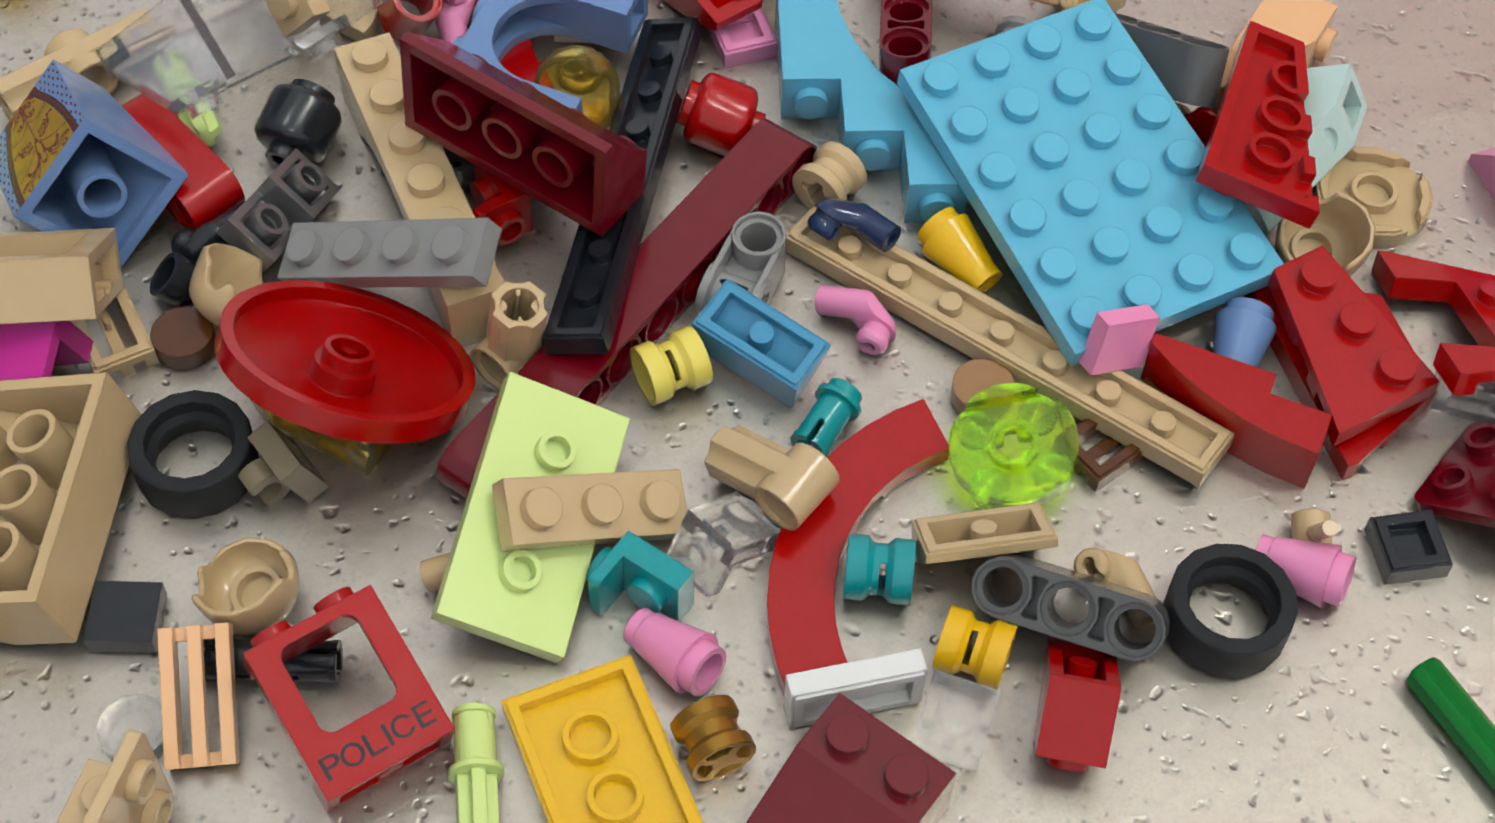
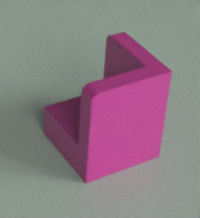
[0,321,93,381]

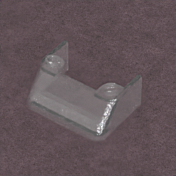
[95,0,388,120]

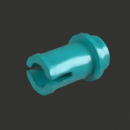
[790,378,862,457]

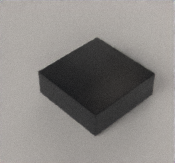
[1364,510,1453,585]
[83,581,167,653]

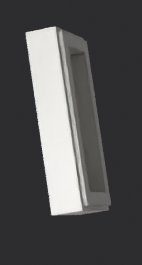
[783,648,928,728]

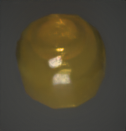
[534,45,621,128]

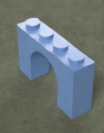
[453,0,648,113]

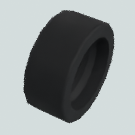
[127,390,259,519]
[1163,543,1298,678]

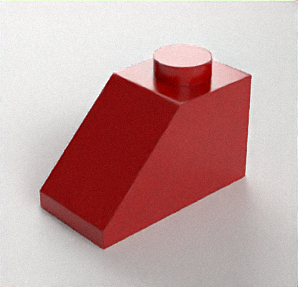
[1035,636,1121,772]

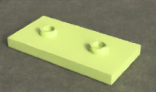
[430,372,630,663]

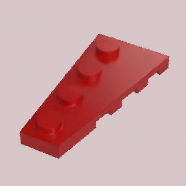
[1195,20,1320,229]

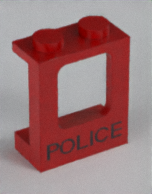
[243,584,455,813]

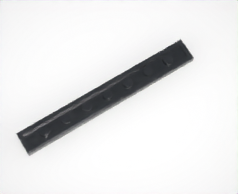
[542,17,702,355]

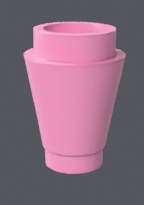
[1255,534,1357,608]
[623,608,727,696]

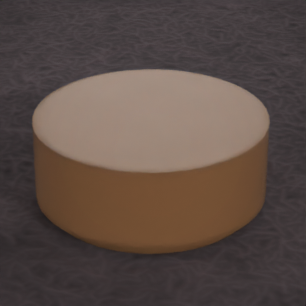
[950,359,1015,423]

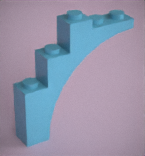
[775,0,970,223]

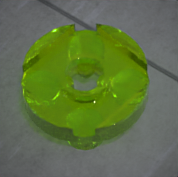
[949,383,1079,509]

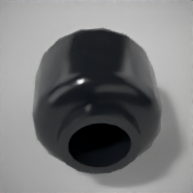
[254,79,342,166]

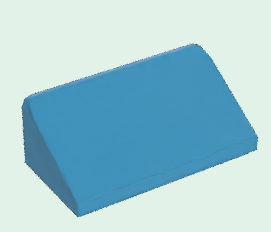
[692,278,831,408]

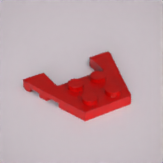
[1371,251,1495,396]

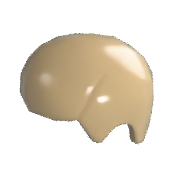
[1274,192,1376,277]
[189,243,264,326]
[192,537,299,637]

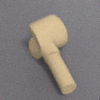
[1291,509,1339,544]

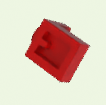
[470,164,533,248]

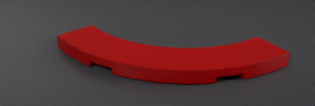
[767,399,950,695]

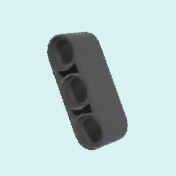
[1115,13,1230,107]
[971,553,1170,661]

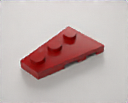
[1268,245,1440,447]

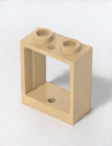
[0,228,123,324]

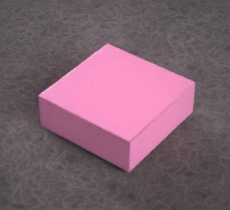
[708,8,778,69]
[1079,304,1160,375]

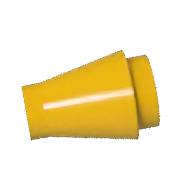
[916,207,1002,293]

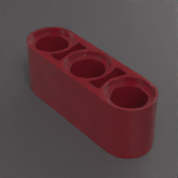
[879,0,932,87]

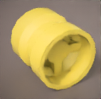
[630,325,713,406]

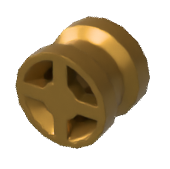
[670,695,756,781]

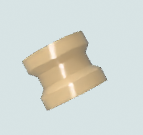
[792,141,867,209]

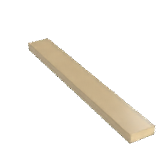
[786,206,1235,488]

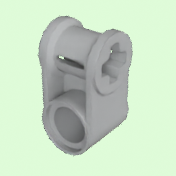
[695,212,786,314]

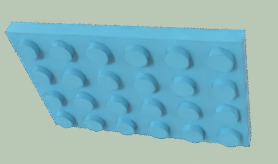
[897,0,1284,367]

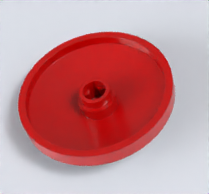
[214,280,476,444]

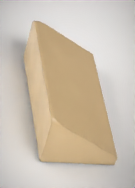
[911,503,1058,564]

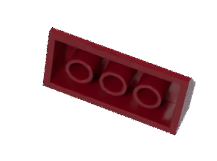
[400,32,647,237]

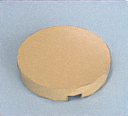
[1312,147,1434,249]

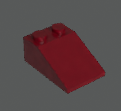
[746,693,957,823]

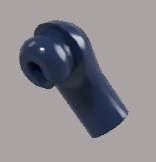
[807,197,901,252]

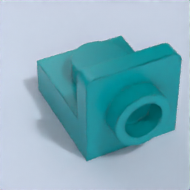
[586,531,694,621]

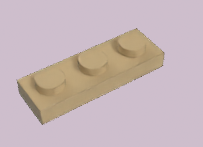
[492,469,691,551]

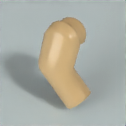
[1073,548,1156,629]

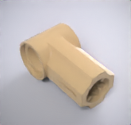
[470,281,548,390]
[704,425,840,531]

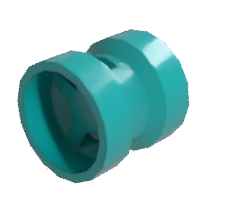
[843,533,916,606]

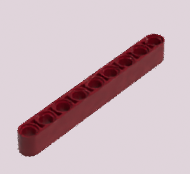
[436,119,817,499]

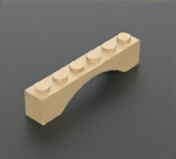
[334,32,505,348]

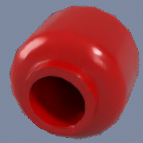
[676,73,766,157]

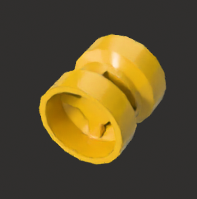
[932,605,1018,691]

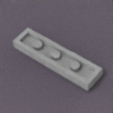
[277,218,502,288]

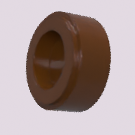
[150,307,216,370]

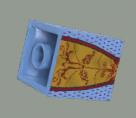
[0,59,188,268]

